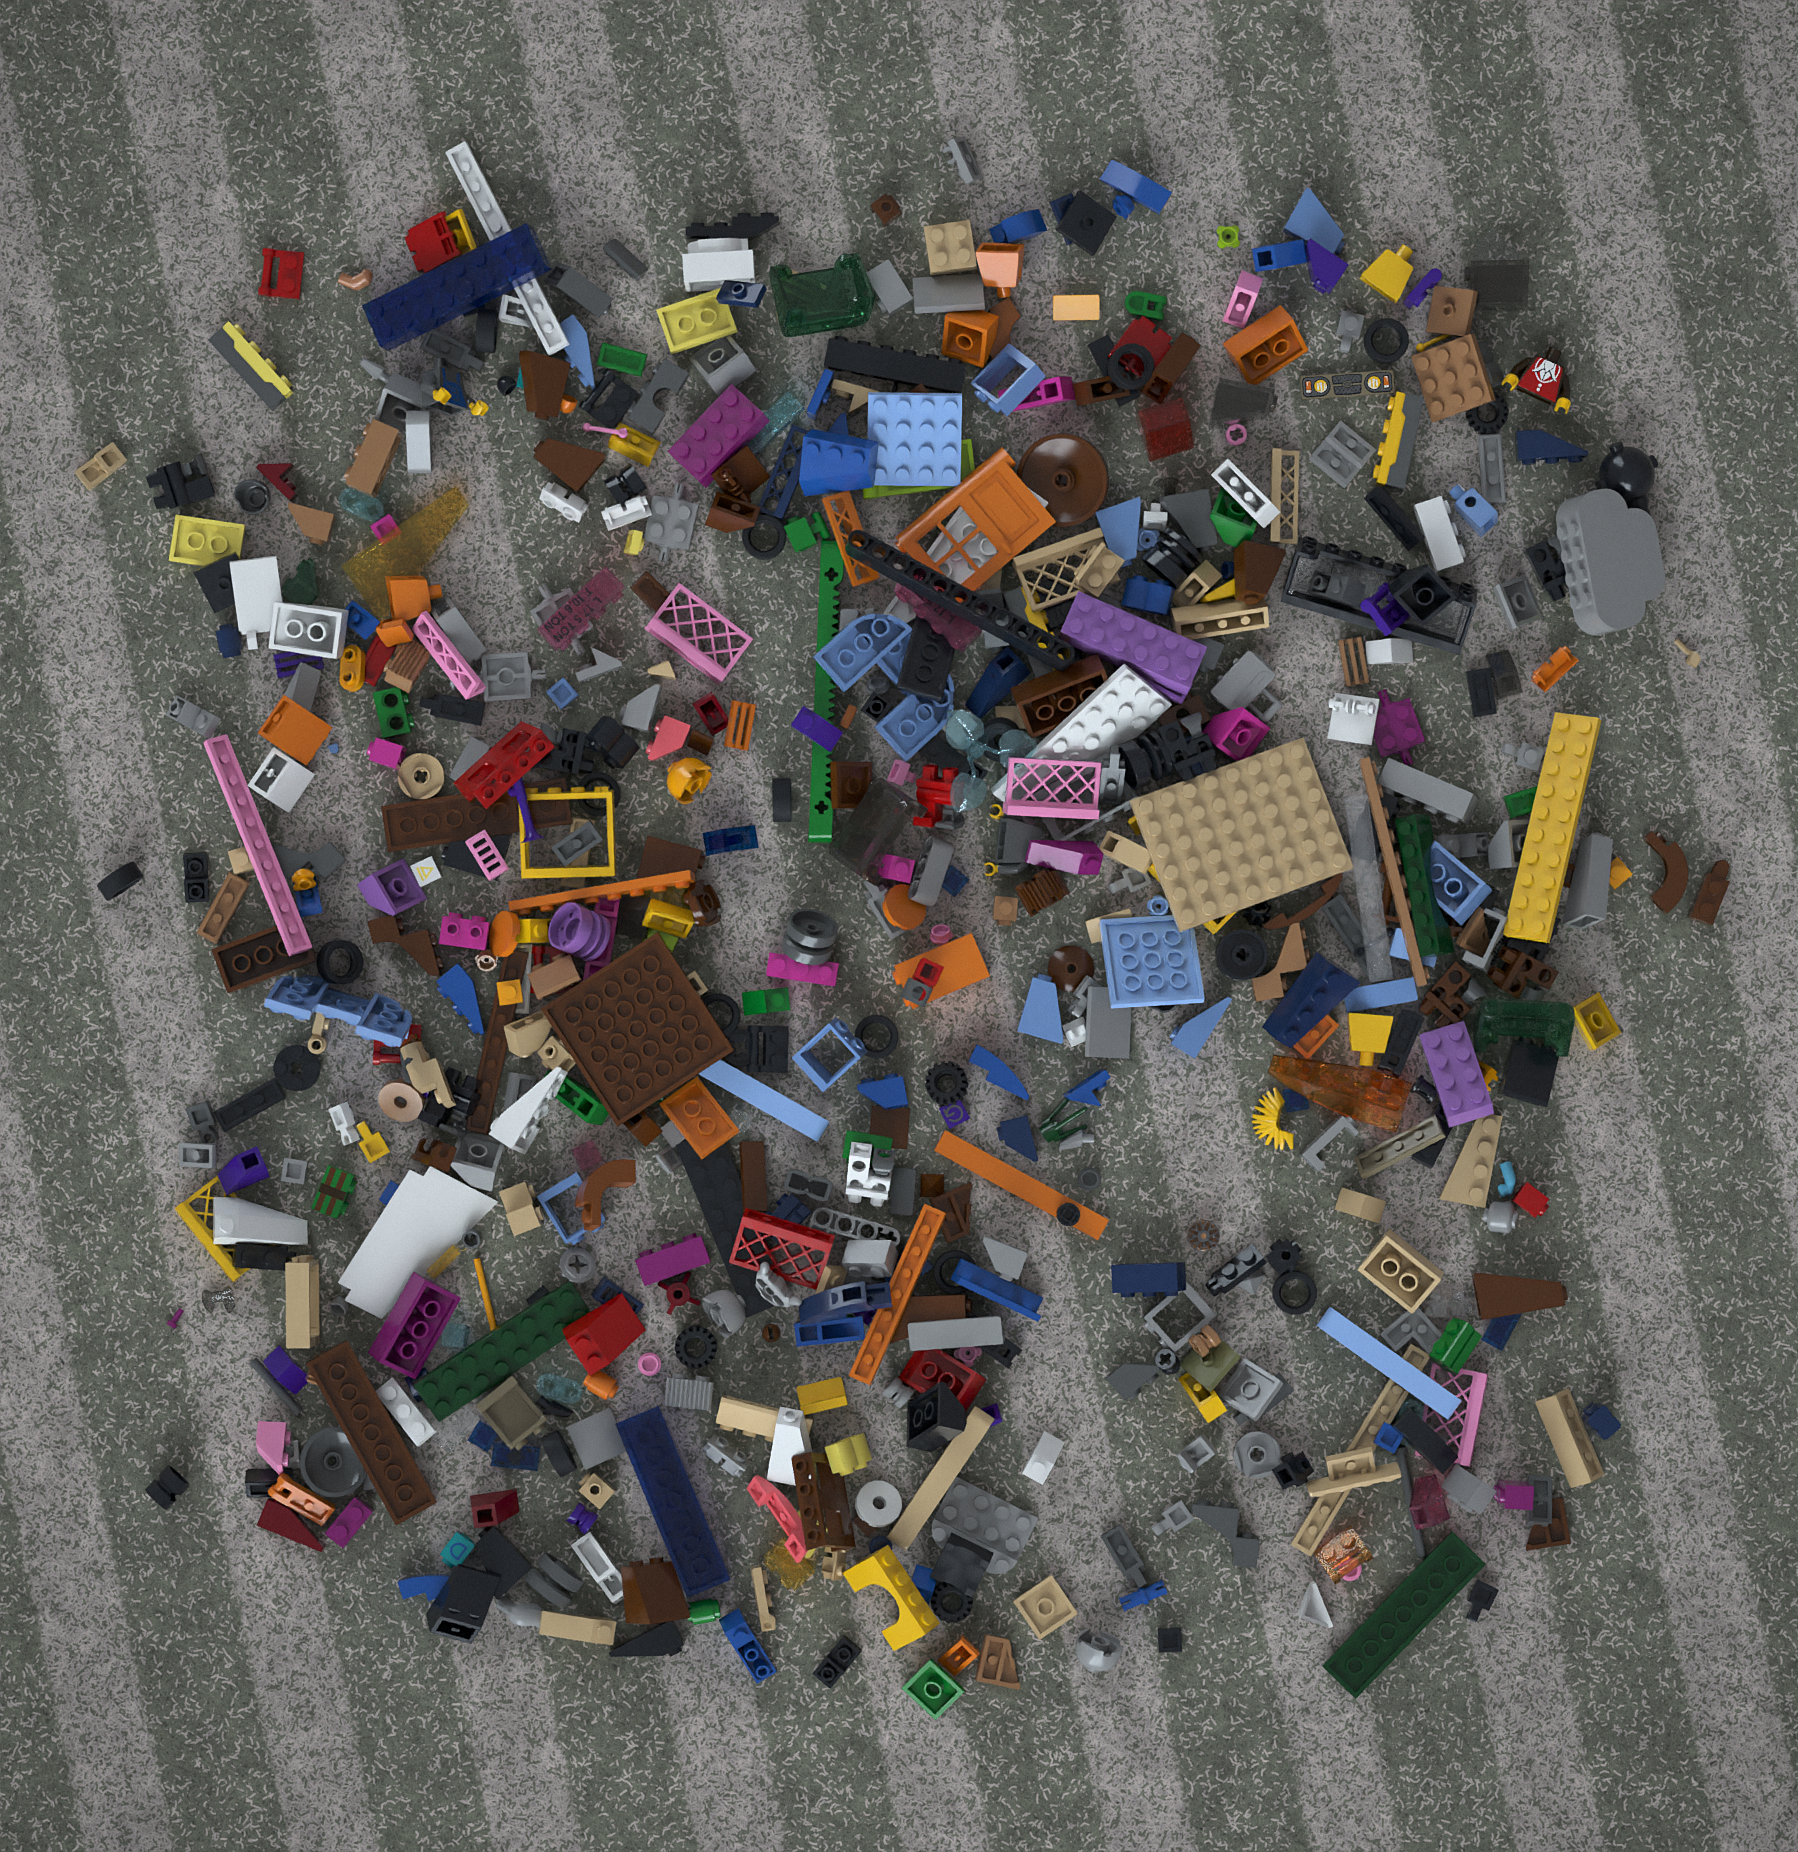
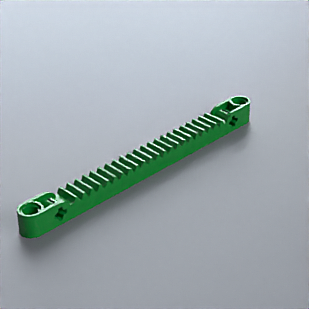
[808,540,845,843]

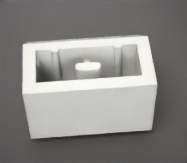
[247,747,315,813]

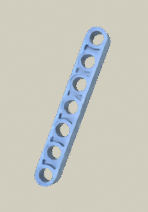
[699,1059,829,1142]
[1316,1307,1462,1420]

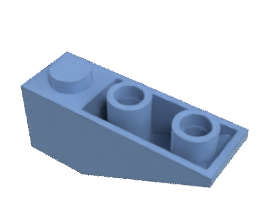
[560,314,595,389]

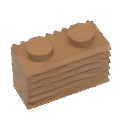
[383,640,431,693]

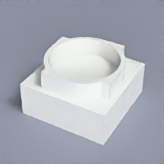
[682,238,756,292]

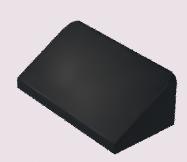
[245,1468,293,1498]

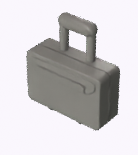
[1210,651,1282,723]

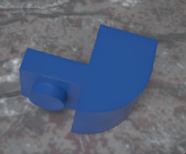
[989,209,1047,244]

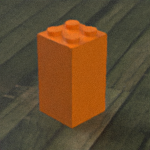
[892,933,990,1009]

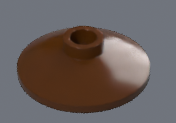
[1048,946,1094,992]

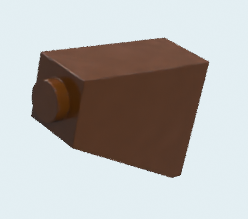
[1141,332,1201,405]
[519,351,571,421]
[533,438,607,494]
[1234,540,1286,605]
[636,836,706,879]

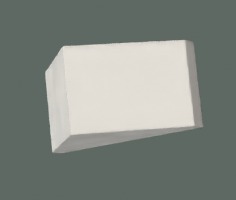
[498,295,534,328]
[1365,638,1413,665]

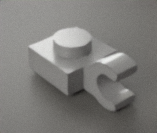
[1336,310,1365,354]
[1501,742,1545,771]
[1108,868,1152,893]
[1066,975,1102,1018]
[1151,1500,1194,1536]

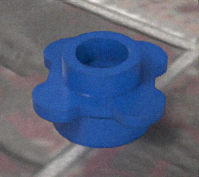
[1112,195,1134,219]

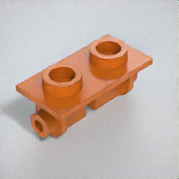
[1531,645,1579,692]

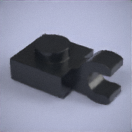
[1466,1579,1499,1623]

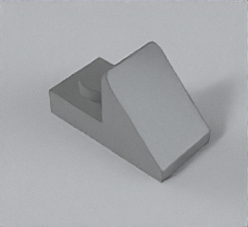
[576,647,623,683]
[179,1142,216,1168]

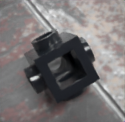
[1264,1239,1302,1275]
[1272,1451,1314,1490]

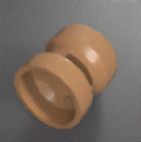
[1188,1324,1221,1357]

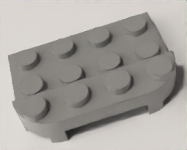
[931,1476,1039,1574]

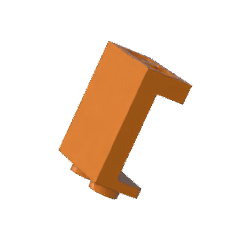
[258,695,333,766]

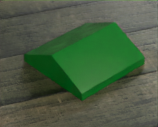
[901,1658,965,1720]

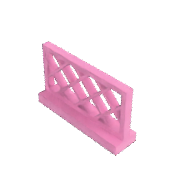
[644,583,753,685]
[1002,757,1101,820]
[1415,1363,1488,1467]

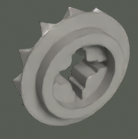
[558,1248,596,1284]

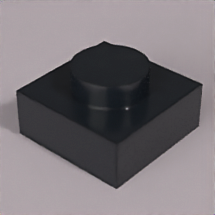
[1157,1627,1182,1653]

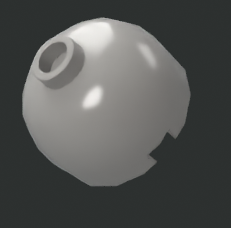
[702,1290,746,1338]
[1075,1629,1124,1673]

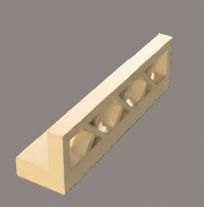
[1269,448,1299,544]

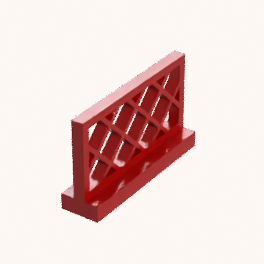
[729,1208,835,1290]

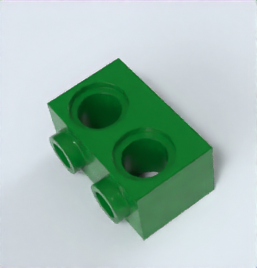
[373,687,415,739]

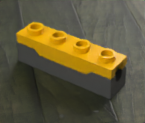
[1372,392,1424,491]
[1003,586,1064,678]

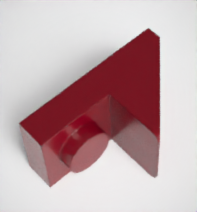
[256,463,298,502]

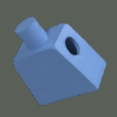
[1449,484,1498,537]

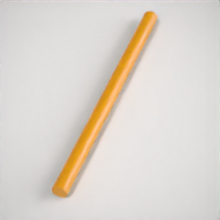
[473,1258,497,1331]

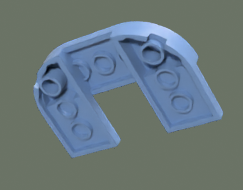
[813,614,955,762]
[264,975,412,1047]

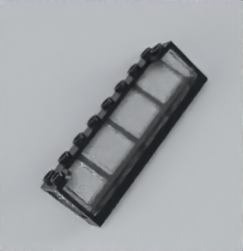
[1281,536,1477,655]

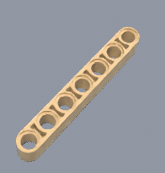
[886,1406,994,1551]

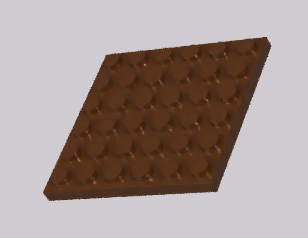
[541,932,735,1127]

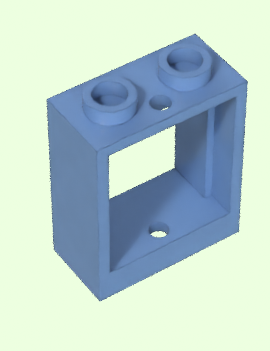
[971,343,1046,416]
[792,1017,868,1092]
[537,1172,607,1245]

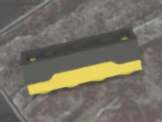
[208,321,293,411]

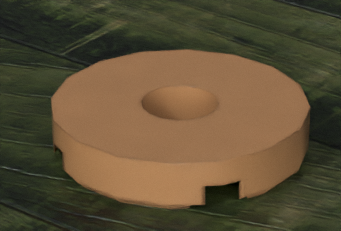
[378,1078,425,1122]

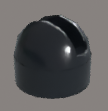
[497,376,517,396]

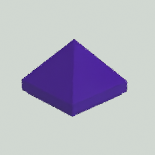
[981,1403,1003,1428]

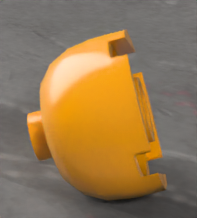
[667,757,712,805]

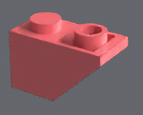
[645,715,691,761]

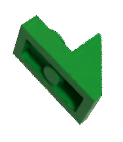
[742,987,791,1016]

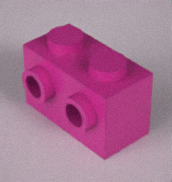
[439,912,491,950]

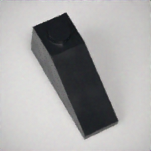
[609,1621,685,1657]

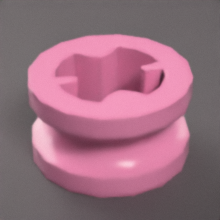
[1225,424,1247,446]

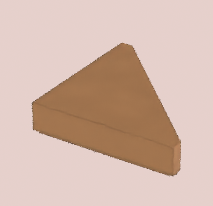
[1455,906,1489,958]

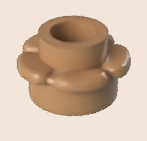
[475,949,498,972]

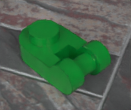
[1124,291,1168,321]

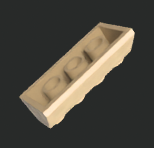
[716,1395,813,1442]

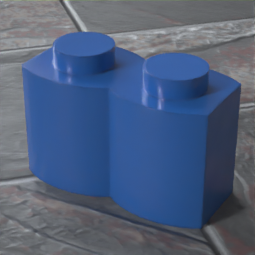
[1121,575,1175,616]

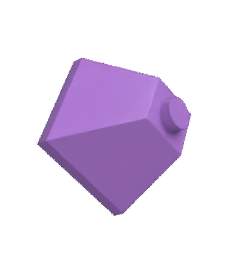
[357,858,427,916]

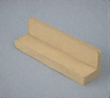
[1535,1388,1605,1488]

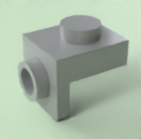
[1177,1433,1218,1473]

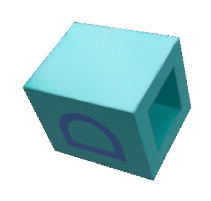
[440,1530,476,1568]

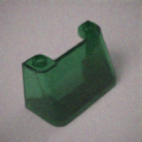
[769,253,876,337]
[1473,998,1575,1057]

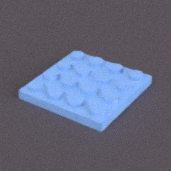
[867,392,962,486]
[1099,915,1205,1008]

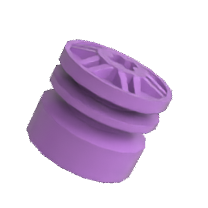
[548,902,611,961]

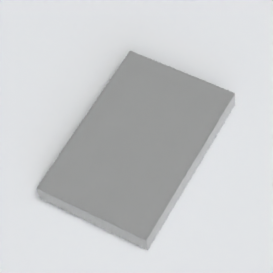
[912,274,985,314]
[1085,987,1131,1059]

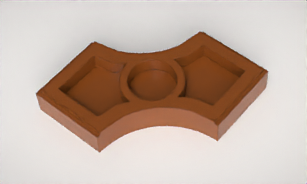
[989,297,1021,360]

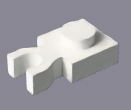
[329,1102,360,1146]

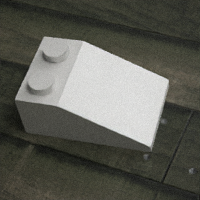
[268,602,349,659]

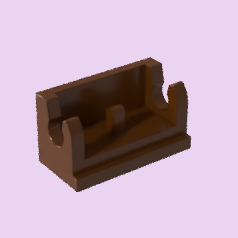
[411,1138,457,1172]

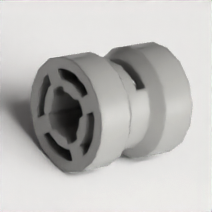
[882,1376,914,1409]

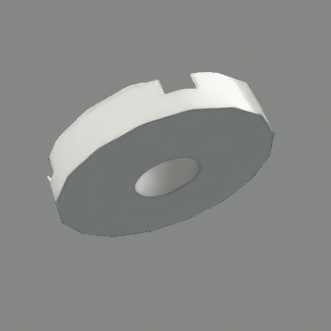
[855,1480,902,1527]

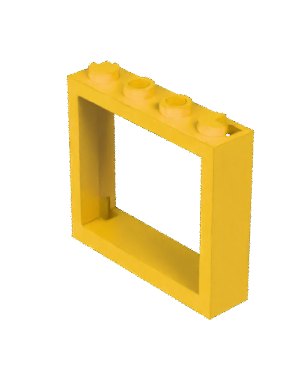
[519,786,617,879]

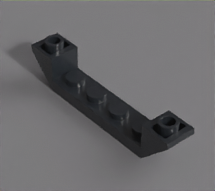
[860,691,988,791]

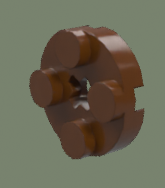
[683,879,721,927]

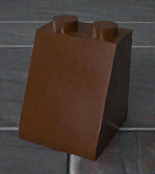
[621,1557,690,1624]

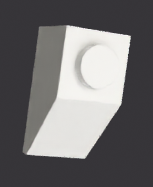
[1022,1431,1065,1485]

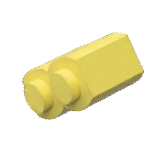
[824,1433,872,1476]

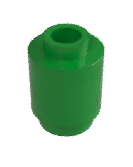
[688,1598,721,1625]

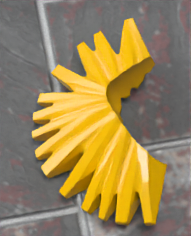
[1252,1087,1294,1150]

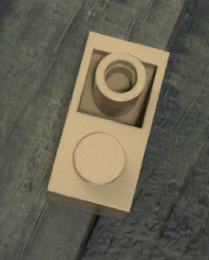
[1099,830,1152,874]

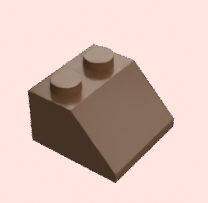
[527,953,583,1000]

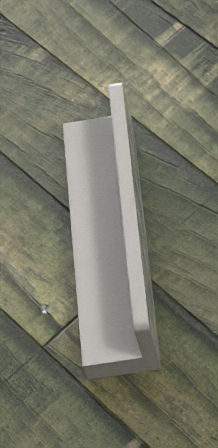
[908,1316,1005,1351]

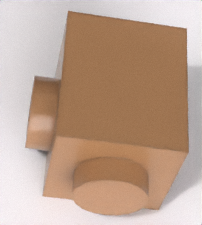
[993,896,1018,926]

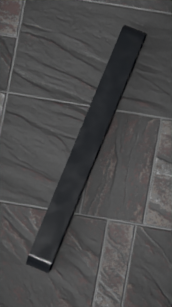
[845,530,1075,671]

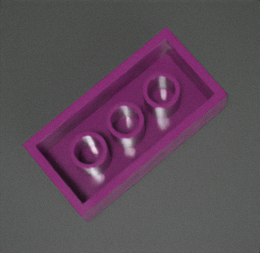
[667,384,770,488]

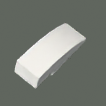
[571,1532,623,1604]

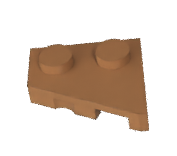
[975,1634,1020,1690]

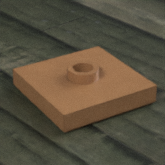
[1426,286,1478,337]

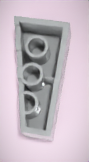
[1377,758,1479,826]

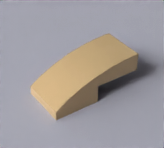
[75,442,127,491]

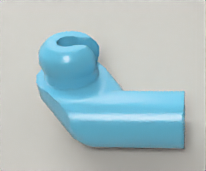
[1497,1161,1516,1197]

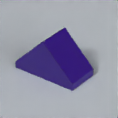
[263,1345,308,1395]

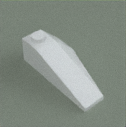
[489,1066,568,1155]
[213,1197,308,1245]

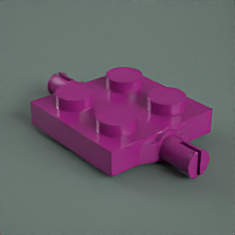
[1373,689,1425,766]

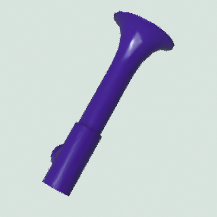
[508,777,544,843]

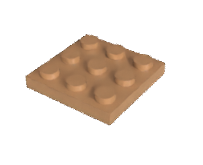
[1411,333,1495,423]

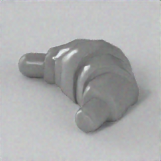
[755,1262,802,1307]

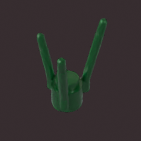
[1038,1098,1087,1143]

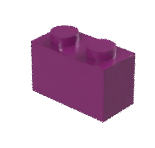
[325,1495,375,1549]

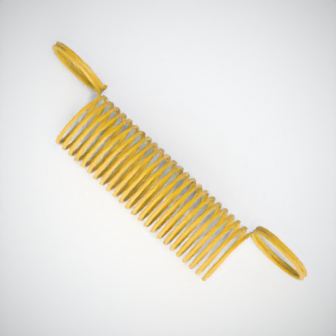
[427,1245,467,1279]

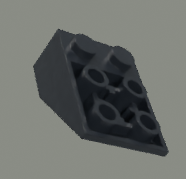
[426,1564,500,1644]

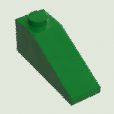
[544,1069,609,1126]

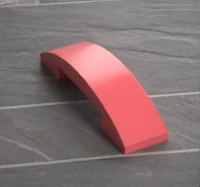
[746,1475,808,1563]

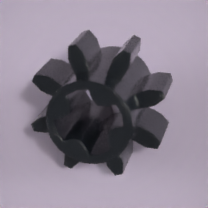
[1242,901,1271,927]

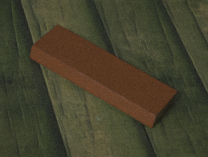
[739,1141,768,1212]

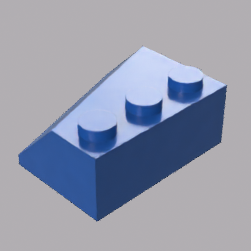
[799,429,879,496]

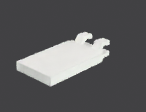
[229,556,282,650]

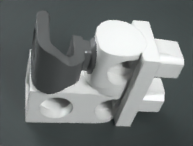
[845,1142,895,1207]

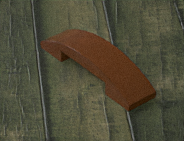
[1262,873,1343,930]

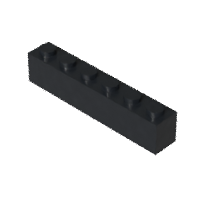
[824,336,966,393]

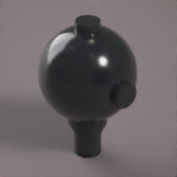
[1595,442,1658,516]

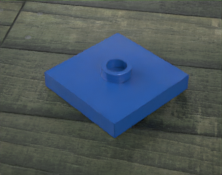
[807,369,834,420]

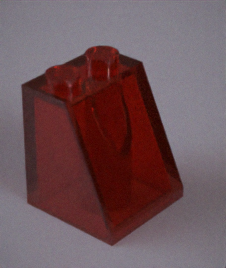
[1135,397,1194,462]

